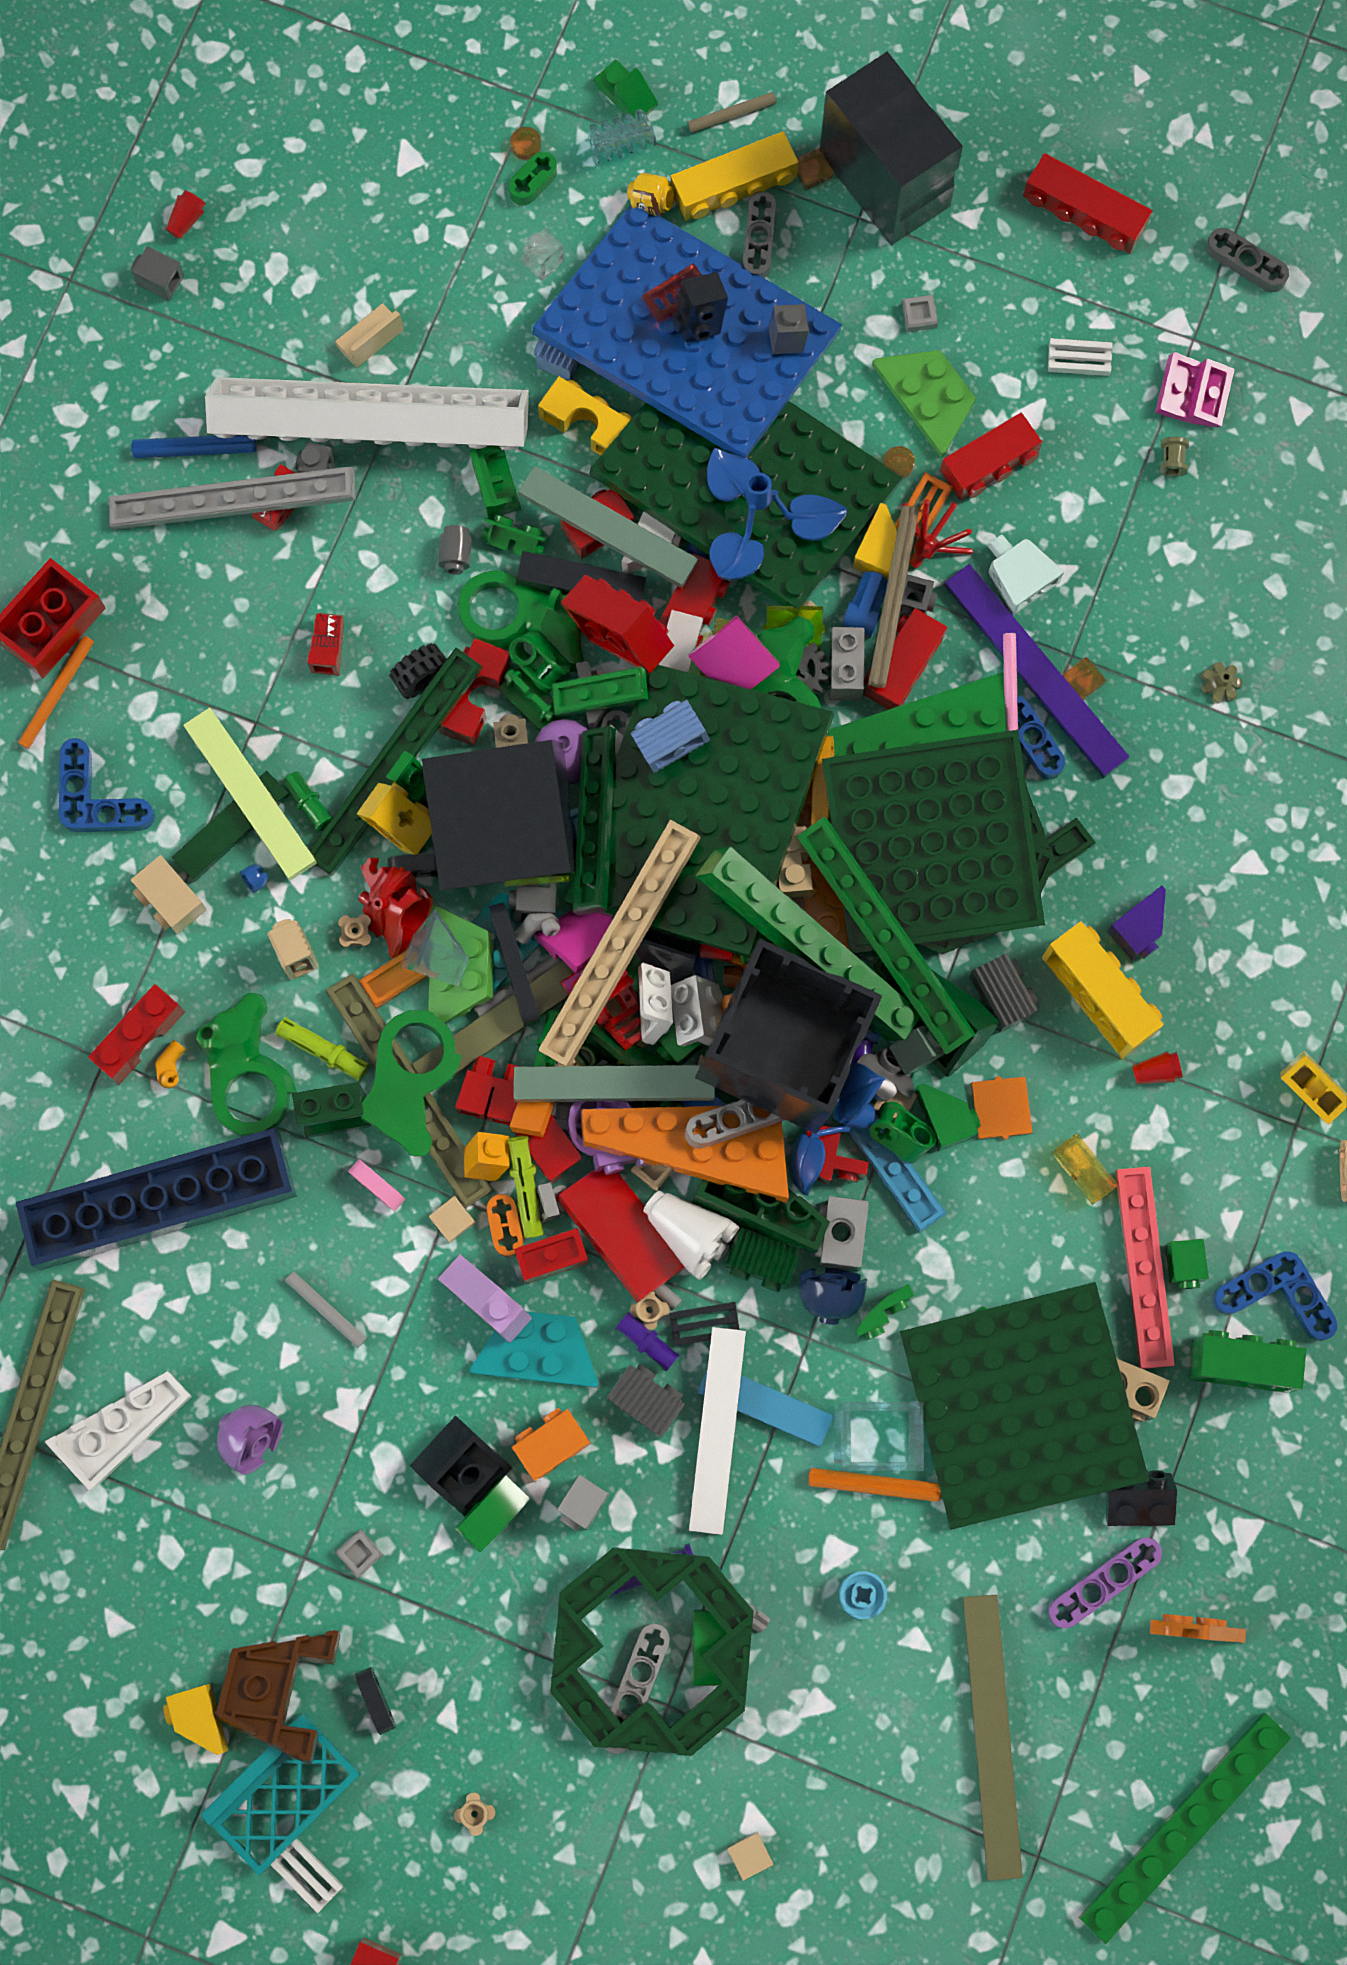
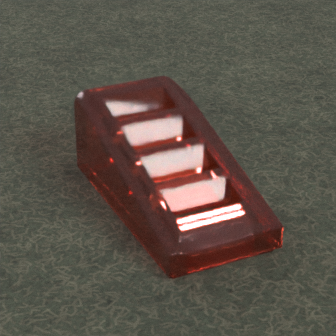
[641,263,702,323]

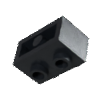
[672,272,728,343]

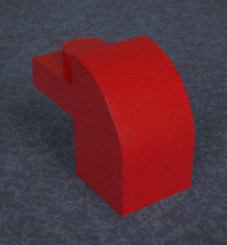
[806,1126,869,1185]

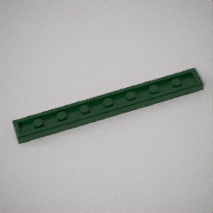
[309,647,483,876]

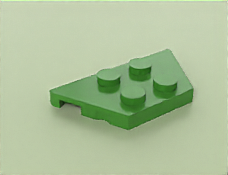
[872,350,976,458]
[428,905,494,1030]

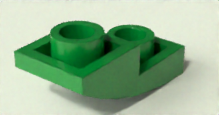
[386,751,429,809]
[854,1284,914,1341]
[455,1475,530,1552]
[691,1610,726,1686]

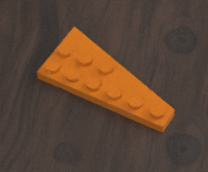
[581,1106,789,1203]

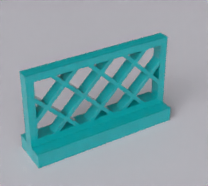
[200,1713,361,1876]

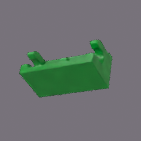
[469,445,521,518]

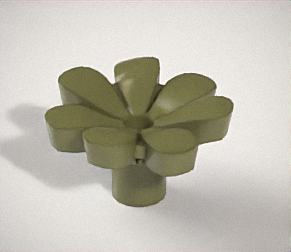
[1201,662,1242,704]

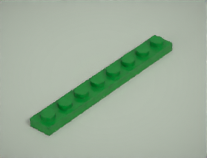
[796,817,976,1055]
[1078,1713,1291,1944]

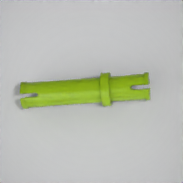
[275,1017,370,1082]
[507,1136,544,1238]

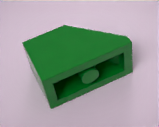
[915,1083,981,1151]

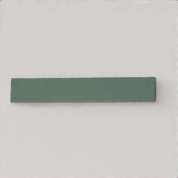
[518,466,698,588]
[514,1065,715,1102]

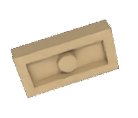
[335,303,404,368]

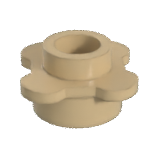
[338,914,371,947]
[630,1292,669,1330]
[454,1793,495,1836]

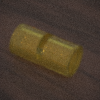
[1052,1133,1119,1205]

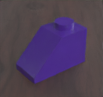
[1107,885,1166,961]

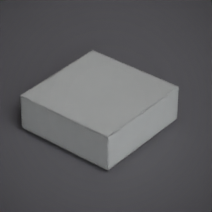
[902,295,938,332]
[335,1529,384,1578]

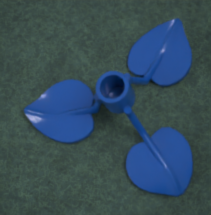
[707,448,847,580]
[789,1063,885,1196]

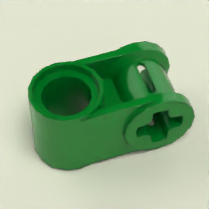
[509,631,571,693]
[870,1101,937,1163]

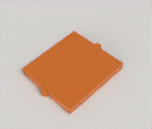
[971,1076,1033,1140]

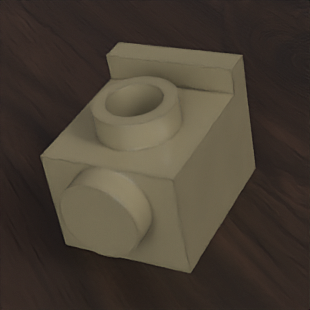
[493,715,528,748]

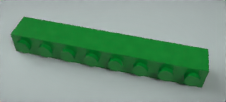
[696,847,920,1041]

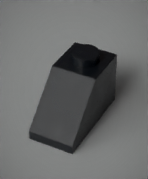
[636,928,701,985]

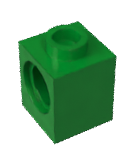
[656,1023,706,1066]
[1165,1239,1209,1290]

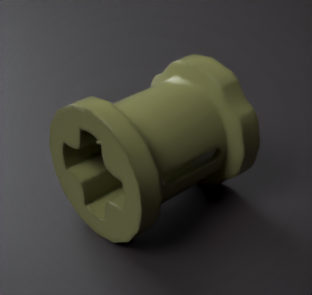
[1160,437,1189,477]

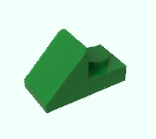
[594,59,658,124]

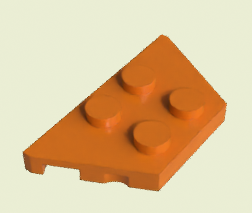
[1150,1614,1246,1643]

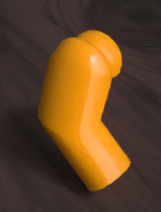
[155,1039,186,1088]

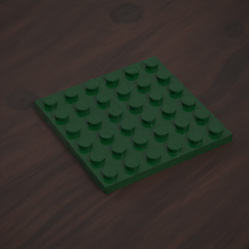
[822,730,1045,953]
[900,1282,1150,1530]

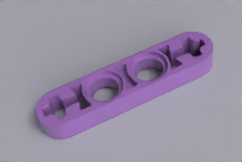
[1048,1538,1162,1628]

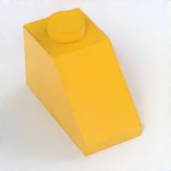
[853,503,897,579]
[163,1684,229,1755]

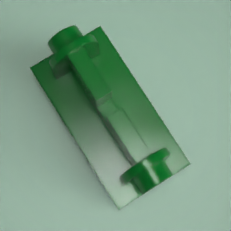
[481,514,550,555]
[498,668,558,731]

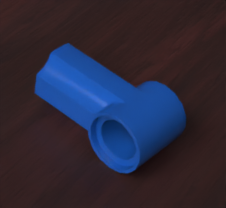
[841,571,888,639]

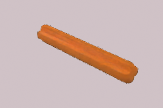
[808,1468,941,1502]

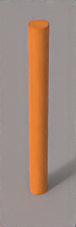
[18,635,94,750]

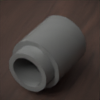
[438,525,472,575]

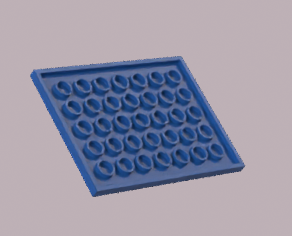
[532,205,842,458]

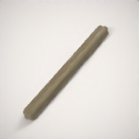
[869,506,919,688]

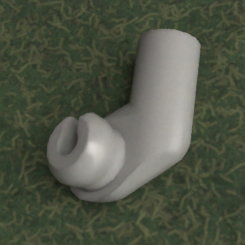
[514,913,560,944]

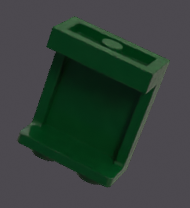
[292,1082,372,1138]

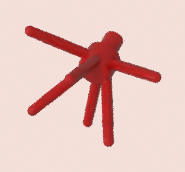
[902,499,973,568]

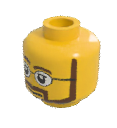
[627,173,675,217]

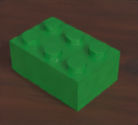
[1189,1330,1306,1393]

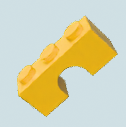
[538,376,632,456]

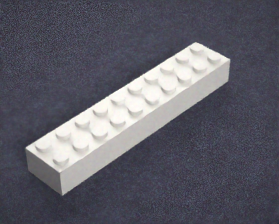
[205,377,529,450]

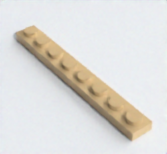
[539,820,701,1066]

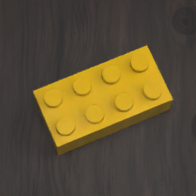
[1042,921,1164,1060]

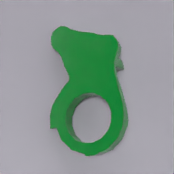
[458,570,584,672]
[751,616,821,708]
[196,993,297,1137]
[361,1010,462,1157]

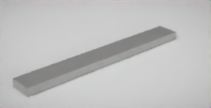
[109,467,356,530]

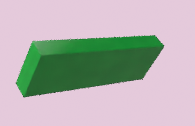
[552,667,648,717]

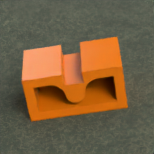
[512,1408,591,1482]

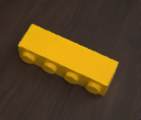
[670,131,798,221]

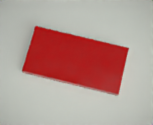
[556,1169,685,1303]

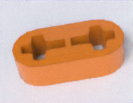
[487,1194,524,1257]

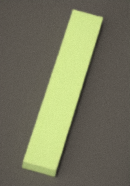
[183,708,317,881]

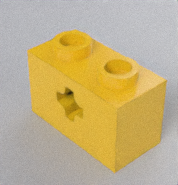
[357,783,432,855]
[1280,1050,1347,1125]

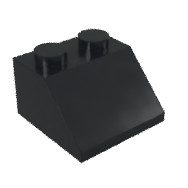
[410,1415,512,1517]

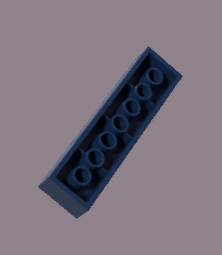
[15,1128,297,1270]

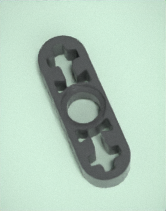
[743,192,776,278]
[1206,228,1289,292]

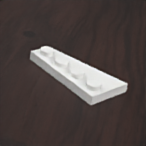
[45,1371,192,1491]

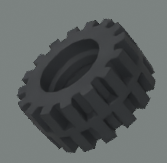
[389,643,447,699]

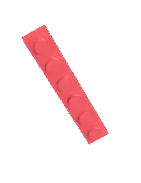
[1115,1167,1175,1369]

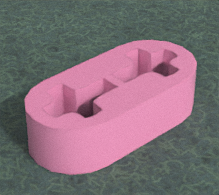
[348,1159,405,1212]

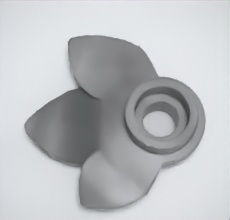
[857,1047,914,1102]

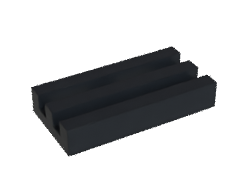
[669,1302,740,1346]

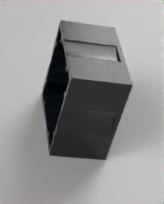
[819,51,963,246]
[422,740,577,890]
[695,939,883,1134]

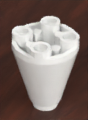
[643,1191,739,1280]

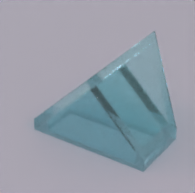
[402,908,470,987]

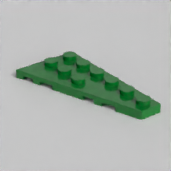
[827,672,1006,757]

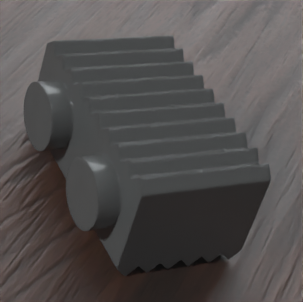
[969,953,1039,1033]
[606,1364,685,1438]

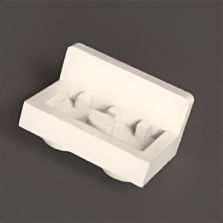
[638,963,673,1045]
[671,975,723,1047]

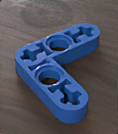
[1017,695,1065,779]
[59,738,155,832]
[1213,1251,1337,1341]

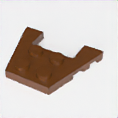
[216,1630,341,1765]

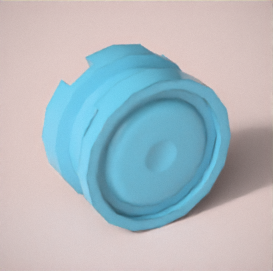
[838,1571,887,1620]

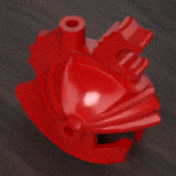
[358,858,433,958]

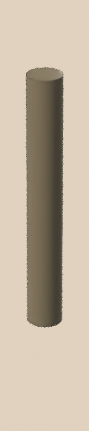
[687,92,776,134]

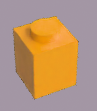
[464,1132,509,1182]

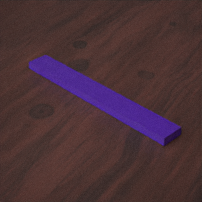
[944,564,1130,778]

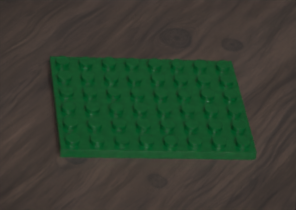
[589,401,903,615]
[565,665,834,958]

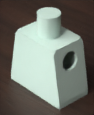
[988,535,1064,616]

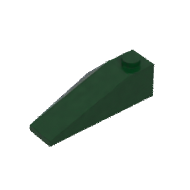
[873,957,1000,1077]
[574,1023,679,1108]
[692,1179,830,1253]

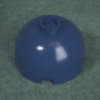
[799,1268,867,1325]

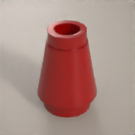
[165,190,206,239]
[1132,1051,1183,1085]

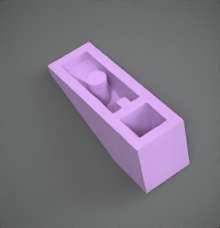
[438,1255,532,1343]

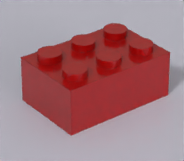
[0,558,106,679]
[561,575,675,674]

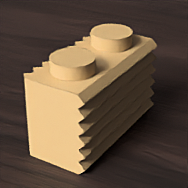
[267,919,319,980]

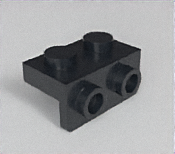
[1106,1470,1177,1526]

